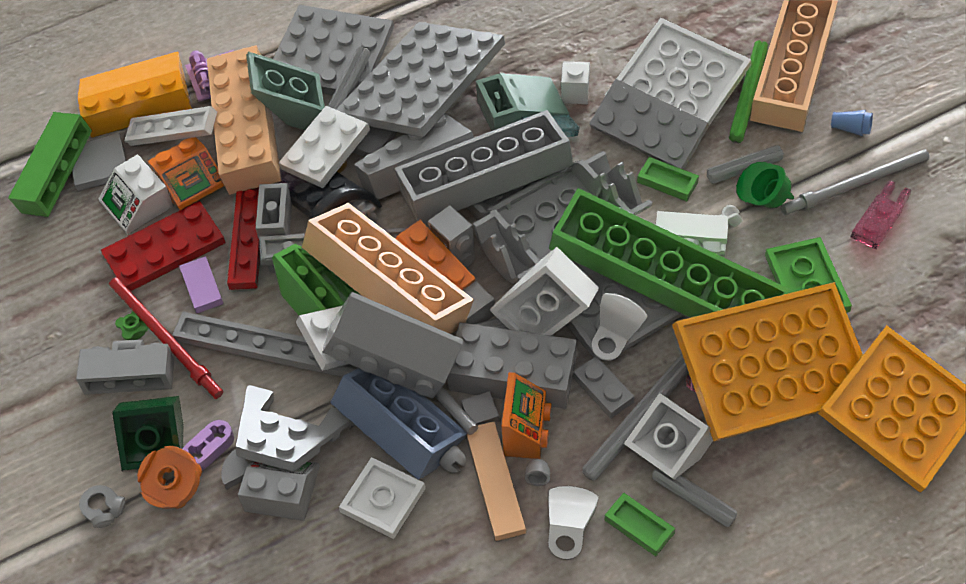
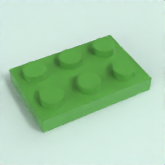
[765,237,852,313]

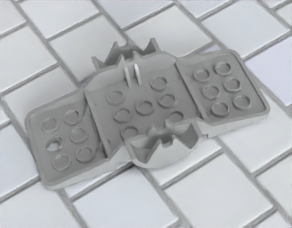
[466,151,684,360]

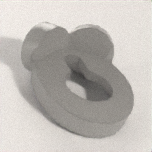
[79,485,126,528]

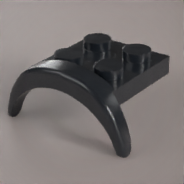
[289,172,382,219]

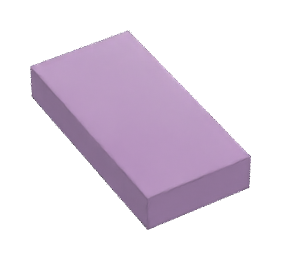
[179,256,223,314]

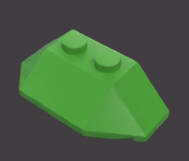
[272,244,360,315]

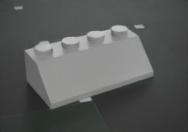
[322,292,463,399]

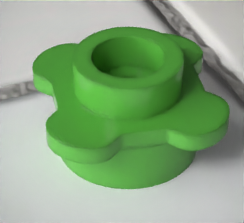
[115,311,149,340]

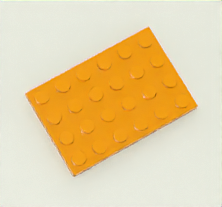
[672,282,863,442]

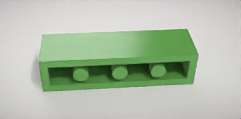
[8,112,92,217]

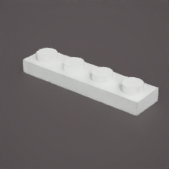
[124,106,218,146]

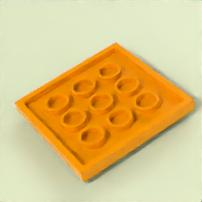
[818,325,966,493]

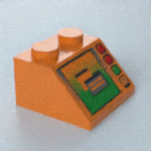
[148,137,224,210]
[501,372,552,459]

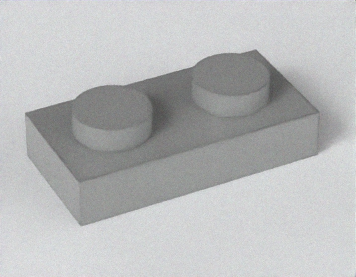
[573,356,634,419]

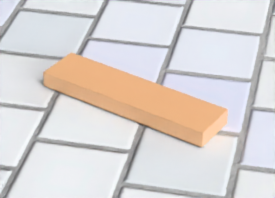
[466,421,526,541]

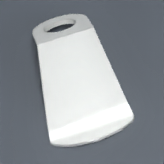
[591,293,647,361]
[548,486,599,559]

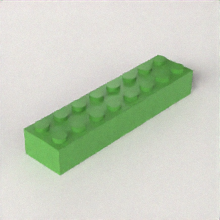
[549,188,791,318]

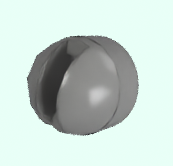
[439,445,466,473]
[525,459,550,486]

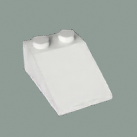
[490,247,599,336]

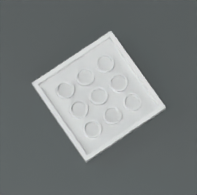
[605,18,751,125]

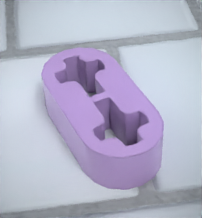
[183,420,234,470]

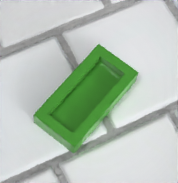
[637,157,699,201]
[604,493,675,557]

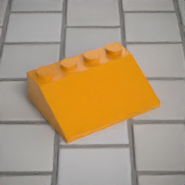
[78,51,192,138]

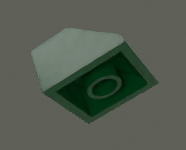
[112,396,184,471]

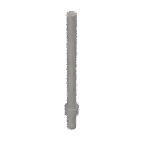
[781,150,930,215]

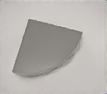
[221,449,249,489]

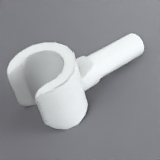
[718,205,743,226]

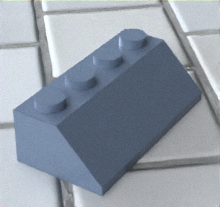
[330,368,467,480]

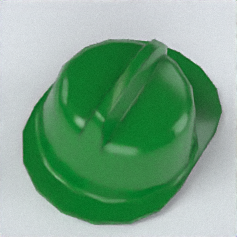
[736,162,794,209]

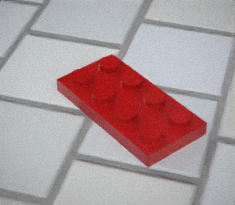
[101,201,226,291]

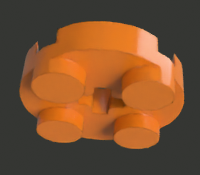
[137,446,202,509]

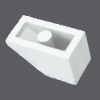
[561,61,590,104]

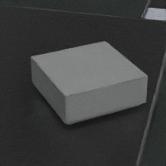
[461,391,499,425]

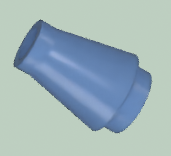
[831,110,873,136]

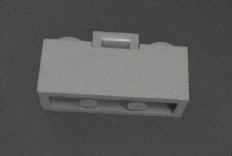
[76,339,174,395]

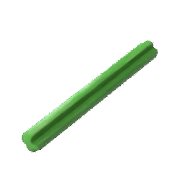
[729,40,768,143]

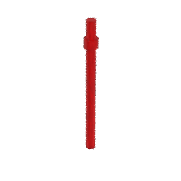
[109,277,224,399]

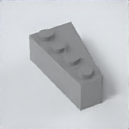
[354,113,474,200]

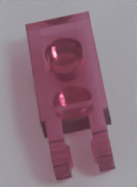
[851,180,912,250]

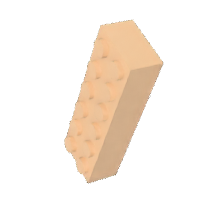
[750,0,838,132]
[207,45,282,195]
[302,203,474,334]

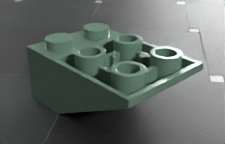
[476,73,569,131]

